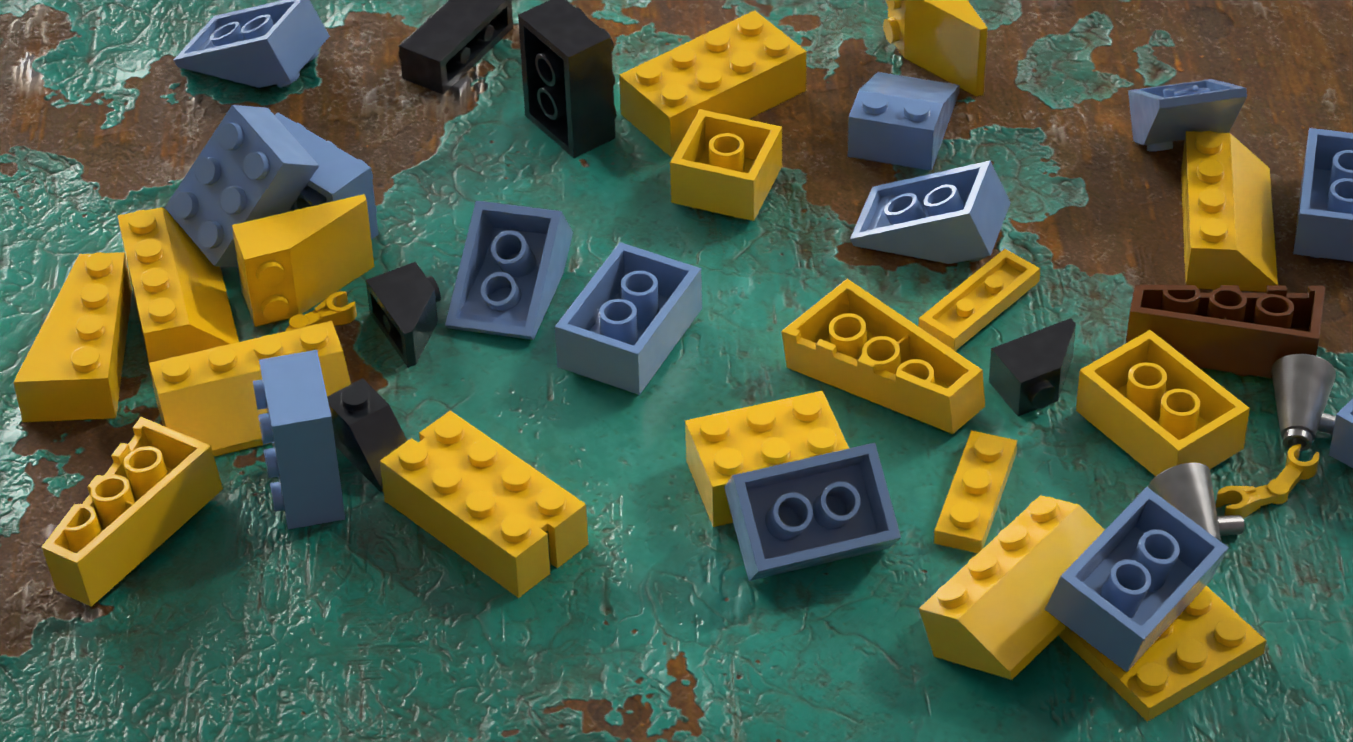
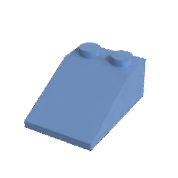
[174,0,330,88]
[848,72,960,171]
[1128,79,1247,151]
[850,161,1011,264]
[445,200,573,340]

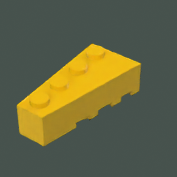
[13,252,132,422]
[781,279,985,434]
[42,417,223,607]

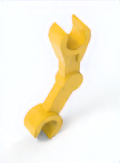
[285,291,357,331]
[1216,444,1319,519]

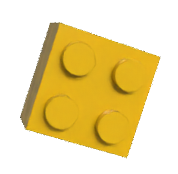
[670,109,782,221]

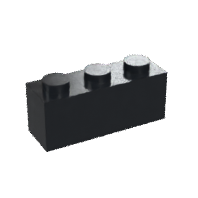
[399,0,513,94]

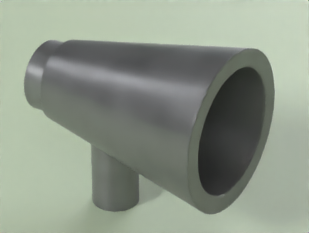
[1272,354,1336,451]
[1148,463,1245,541]

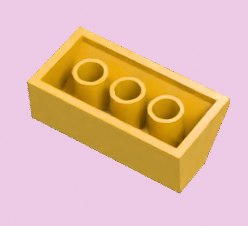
[1181,131,1278,292]
[118,207,239,367]
[149,321,351,457]
[919,495,1105,680]

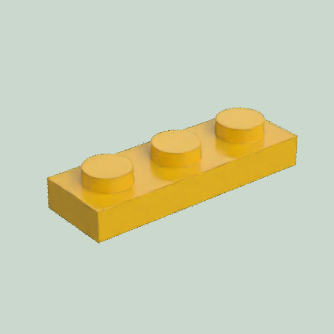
[918,249,1040,351]
[934,430,1018,553]

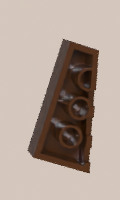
[1126,285,1325,378]

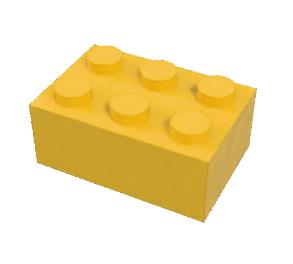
[1076,330,1250,476]
[685,391,849,527]

